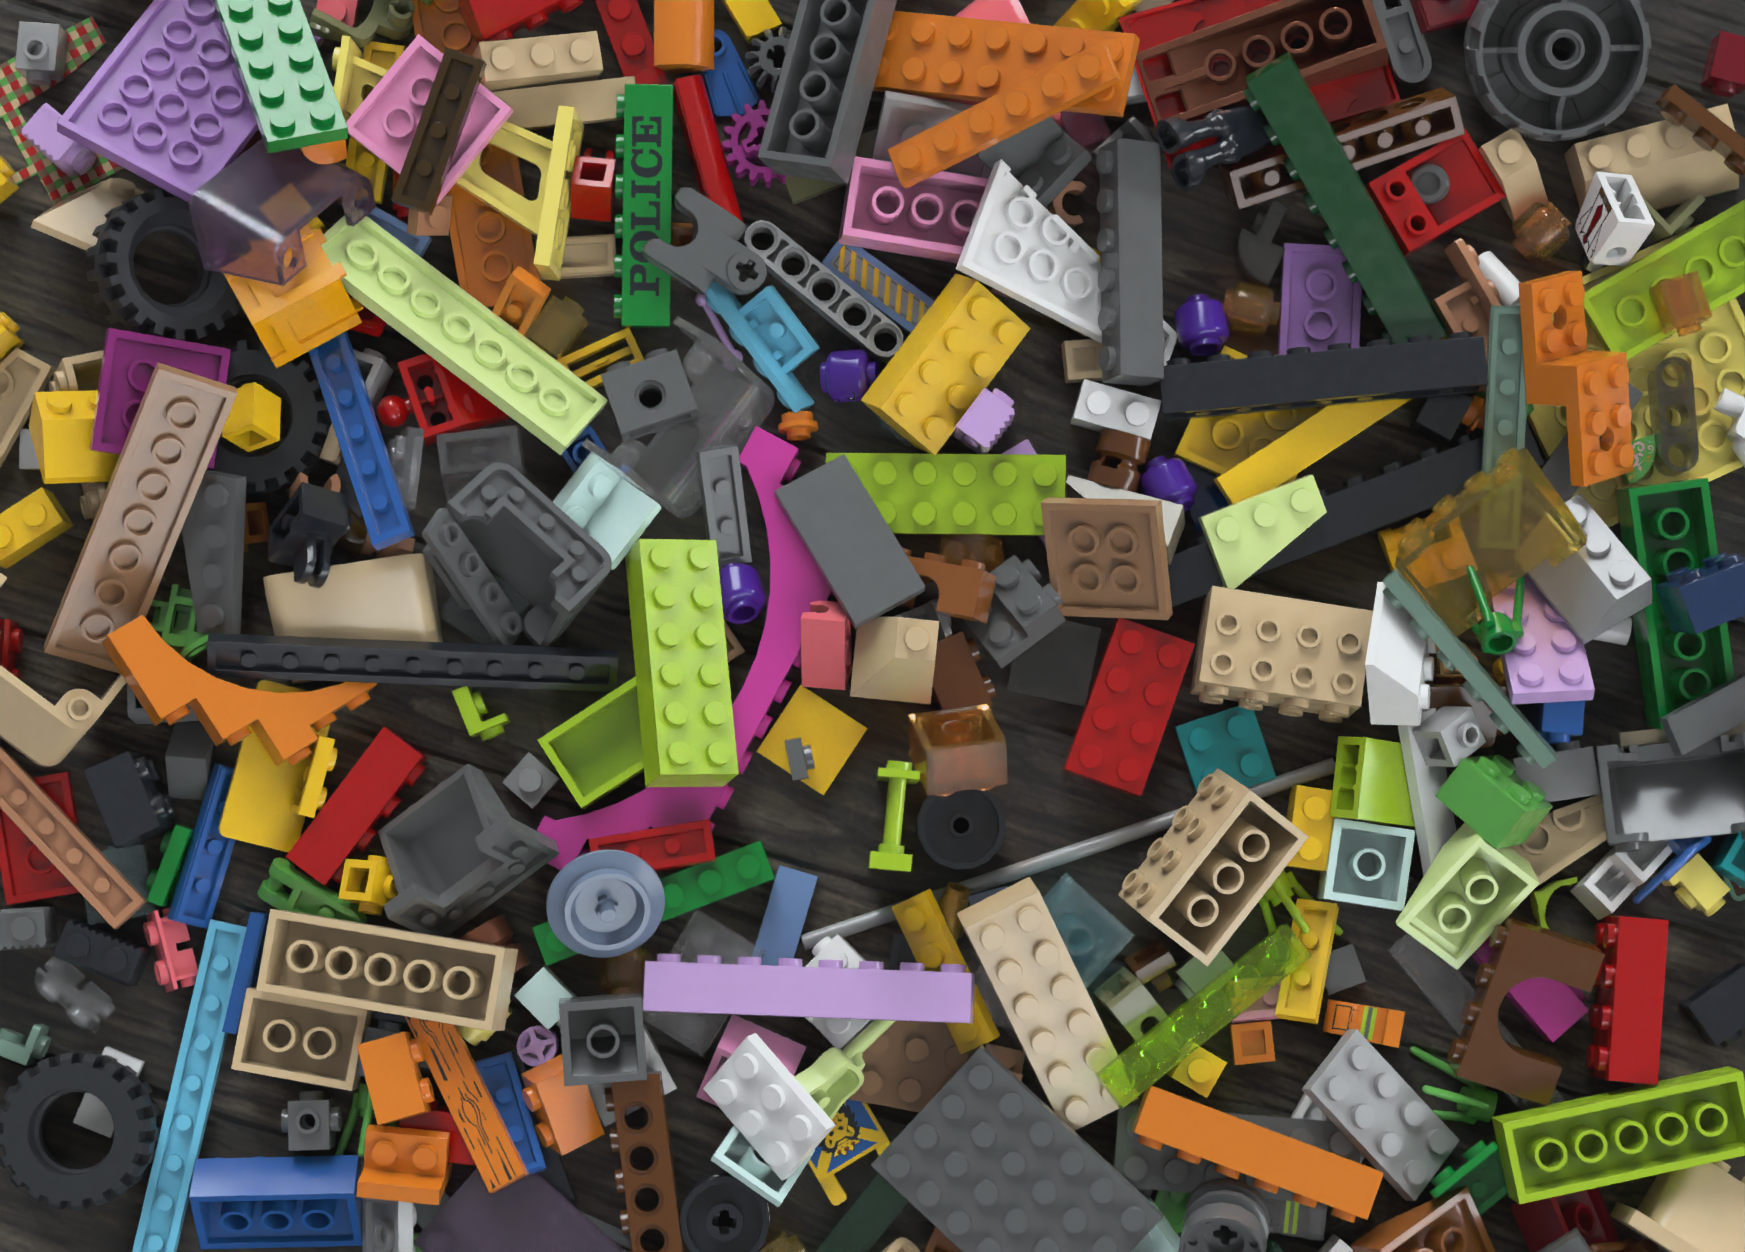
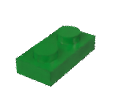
[145,825,194,906]

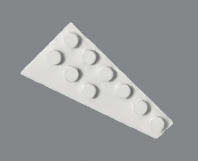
[956,159,1178,366]

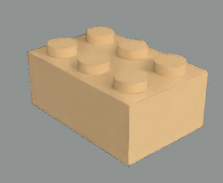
[231,986,373,1091]

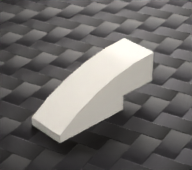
[1570,841,1673,920]

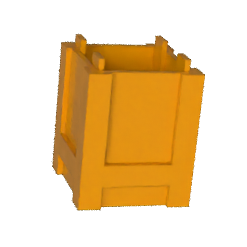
[220,222,364,369]

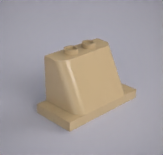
[1610,1161,1745,1252]

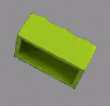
[537,676,644,809]

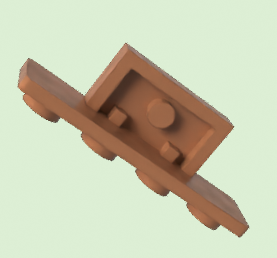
[1430,238,1501,363]

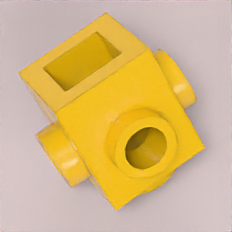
[338,855,398,916]

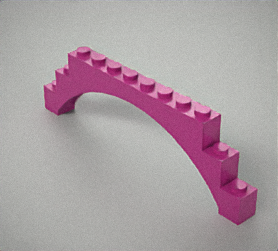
[536,426,835,870]

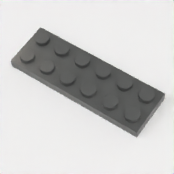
[1113,1105,1361,1203]

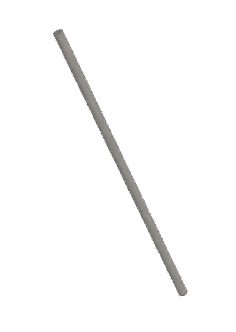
[801,758,1335,950]

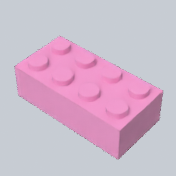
[838,156,988,264]

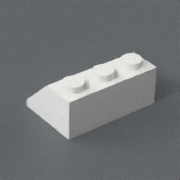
[1365,582,1437,726]

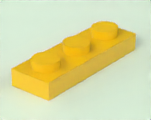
[1275,898,1339,1024]

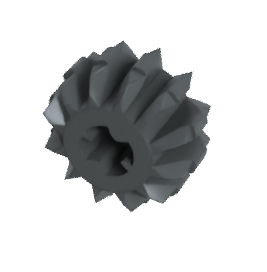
[745,27,790,95]

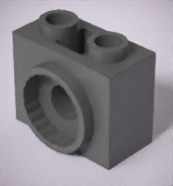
[601,348,699,443]

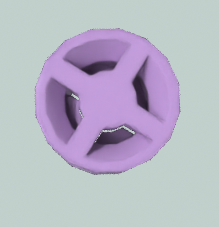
[516,1025,560,1067]

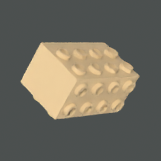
[1190,586,1373,723]
[1118,768,1309,967]

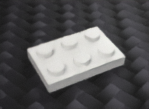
[703,1033,835,1181]

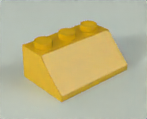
[29,390,120,484]

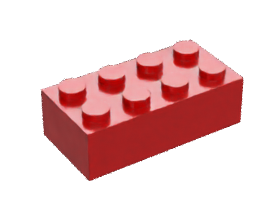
[1062,618,1195,797]
[1586,916,1669,1085]

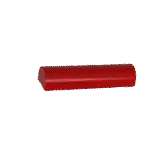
[673,75,744,223]

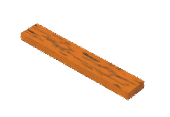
[404,1016,529,1193]

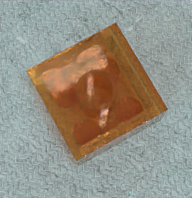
[908,704,1008,796]

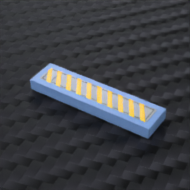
[822,241,934,334]

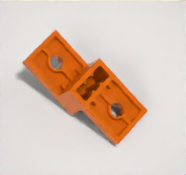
[1518,271,1634,487]

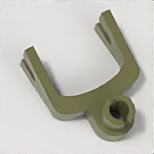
[309,0,414,48]

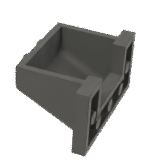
[378,764,560,937]

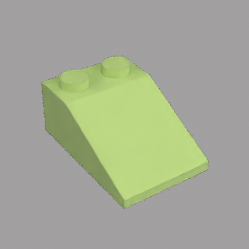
[1396,823,1539,970]

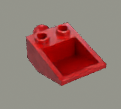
[1365,128,1506,258]
[377,353,511,446]

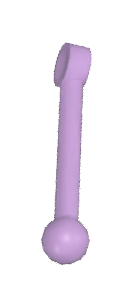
[695,293,743,366]

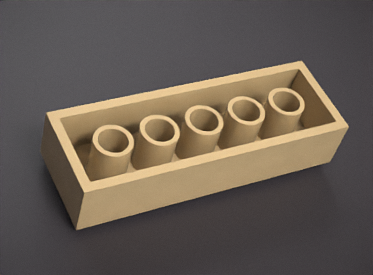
[956,877,1139,1131]
[256,909,518,1031]

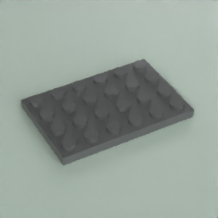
[871,1045,1164,1252]

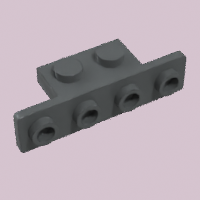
[422,508,523,645]

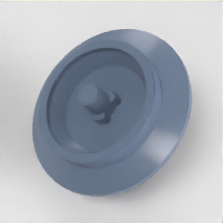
[546,849,665,958]

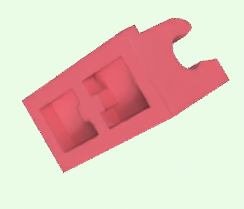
[801,601,852,690]

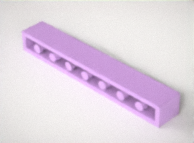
[643,954,975,1024]

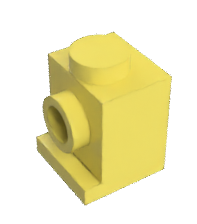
[1661,853,1731,917]

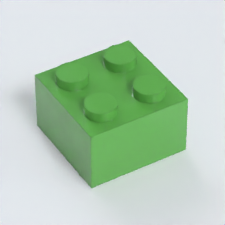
[1435,754,1553,849]

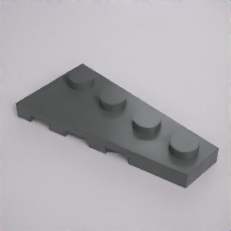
[181,470,246,634]

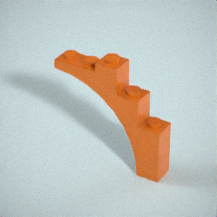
[102,615,377,766]

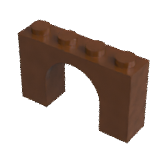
[1447,916,1605,1106]

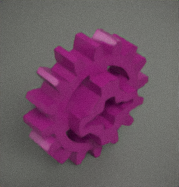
[722,100,786,188]

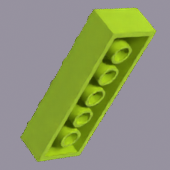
[625,539,739,788]
[1492,1066,1745,1204]

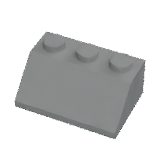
[1514,494,1652,644]

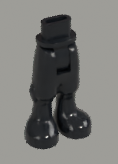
[1156,104,1271,192]

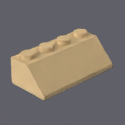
[1564,103,1739,211]

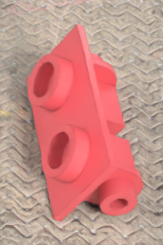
[143,908,198,993]

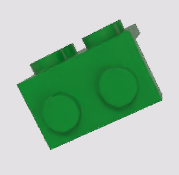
[1429,1140,1508,1215]

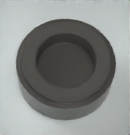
[1410,164,1450,204]

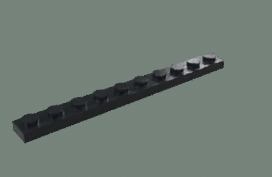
[207,633,618,692]

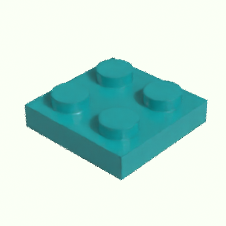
[1174,706,1277,794]

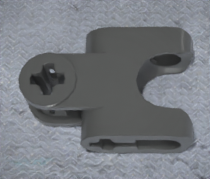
[641,187,767,295]

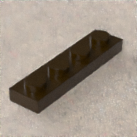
[391,48,487,216]

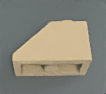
[1478,128,1548,223]

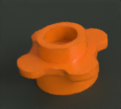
[1461,394,1485,434]

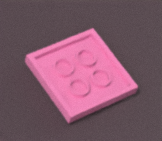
[346,34,513,205]

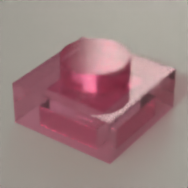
[1061,111,1111,148]

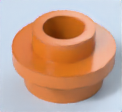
[778,411,818,441]

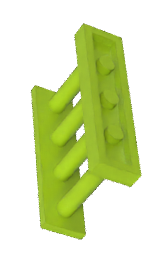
[868,760,920,872]

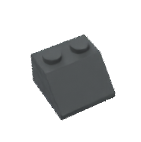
[559,992,647,1086]

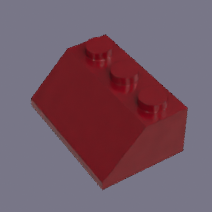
[1511,1188,1623,1252]

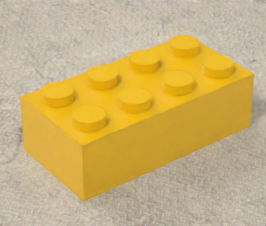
[860,274,1031,456]

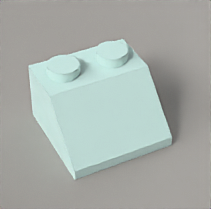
[711,1125,815,1207]

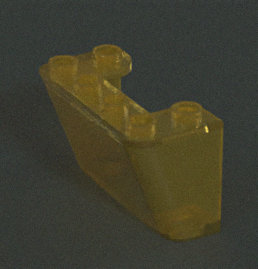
[1394,447,1588,636]

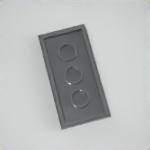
[774,454,926,629]

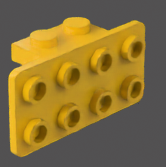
[218,680,338,853]

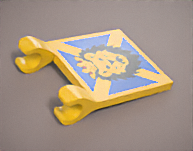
[808,1099,891,1206]

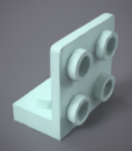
[553,453,661,570]

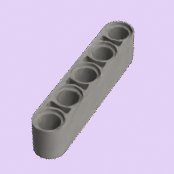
[744,220,903,363]

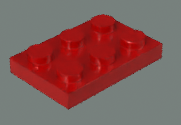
[0,772,80,905]

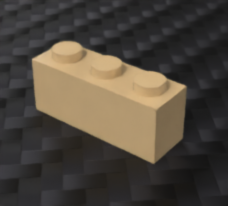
[473,31,603,92]

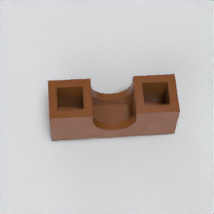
[897,548,997,624]

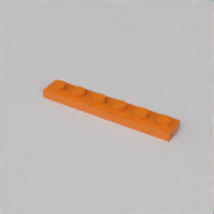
[887,41,1121,188]

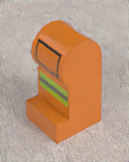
[1323,999,1405,1048]

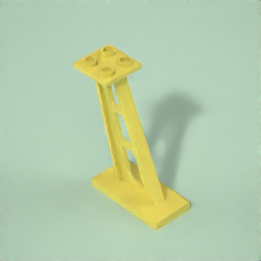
[332,35,584,281]

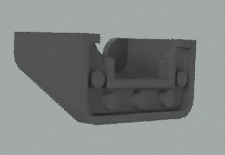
[445,462,612,647]
[1595,731,1745,853]

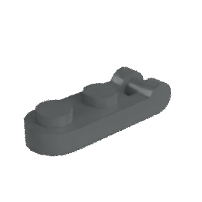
[1371,0,1432,87]

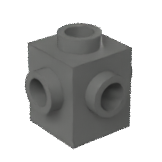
[281,1090,342,1151]

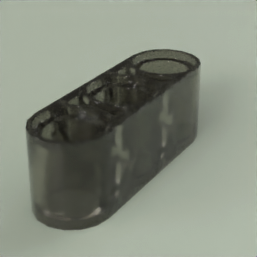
[1647,356,1699,477]

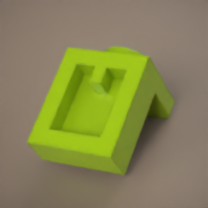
[452,686,511,741]

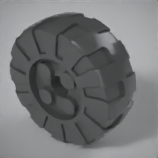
[1463,0,1652,142]

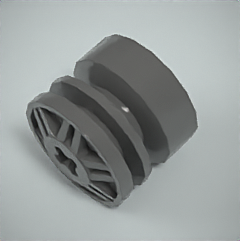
[1178,1179,1271,1252]

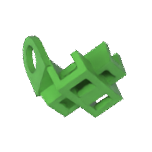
[150,584,208,662]

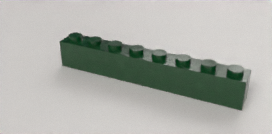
[1243,52,1446,344]

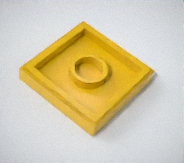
[756,684,868,796]

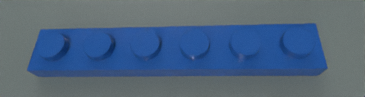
[309,331,415,550]

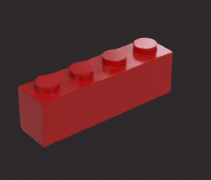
[286,727,427,886]

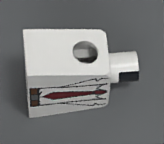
[1575,171,1655,272]

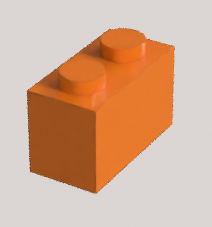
[357,1031,435,1125]
[521,1054,605,1156]

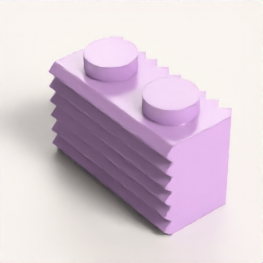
[22,103,96,178]
[953,388,1015,454]

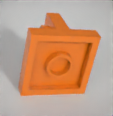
[357,1124,452,1205]

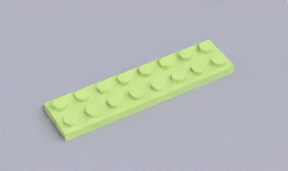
[321,206,608,455]

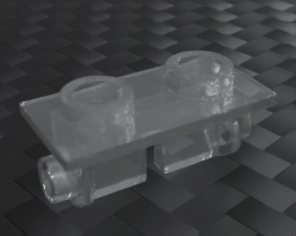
[35,956,116,1033]

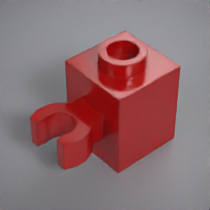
[570,148,616,222]

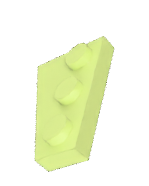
[1198,474,1327,589]

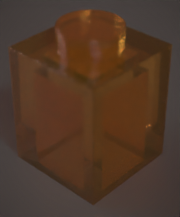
[1650,271,1712,337]

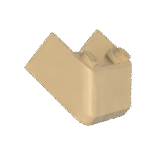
[0,573,126,767]

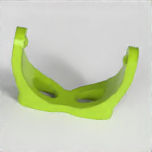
[1530,877,1590,943]

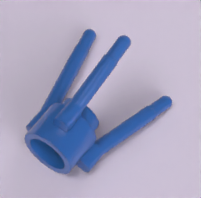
[1615,836,1711,904]

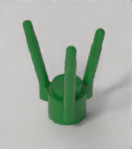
[1465,565,1525,655]

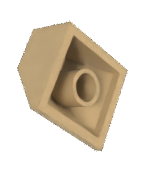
[31,178,145,251]
[850,616,939,705]

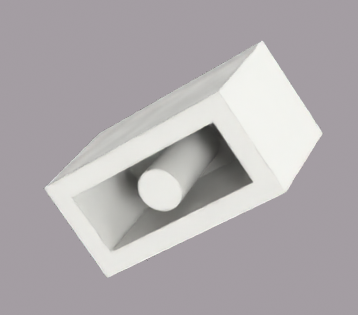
[1070,379,1161,441]

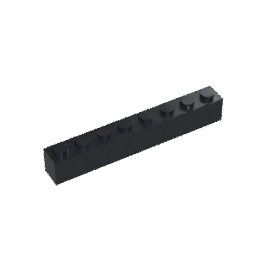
[1160,331,1488,421]

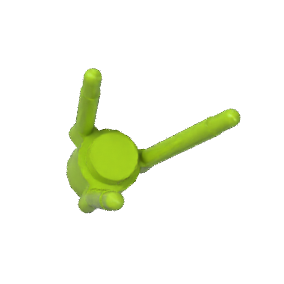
[1258,870,1343,960]

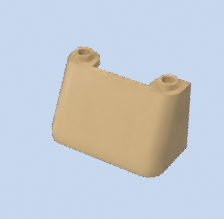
[263,553,443,684]

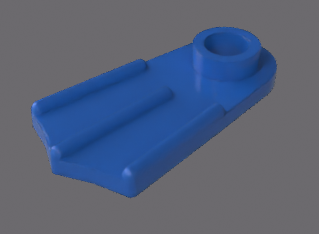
[702,29,761,118]

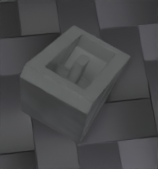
[165,721,216,800]

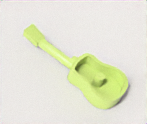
[794,1020,896,1120]

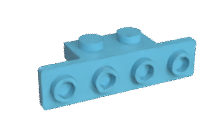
[705,281,820,413]

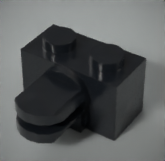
[268,482,352,588]

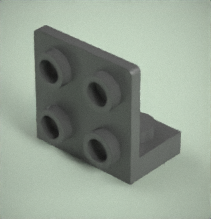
[976,117,1093,208]

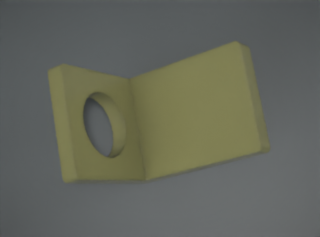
[1642,194,1706,242]

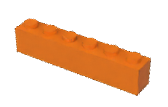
[1131,1084,1384,1223]

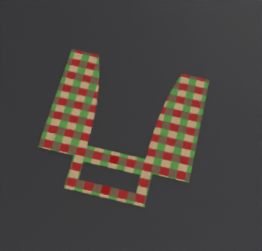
[0,16,124,205]

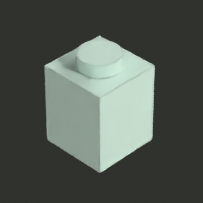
[514,966,577,1030]

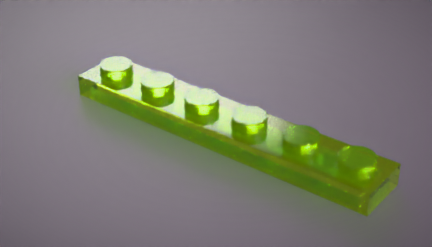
[1095,924,1311,1108]

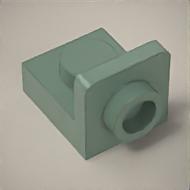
[0,1024,51,1066]

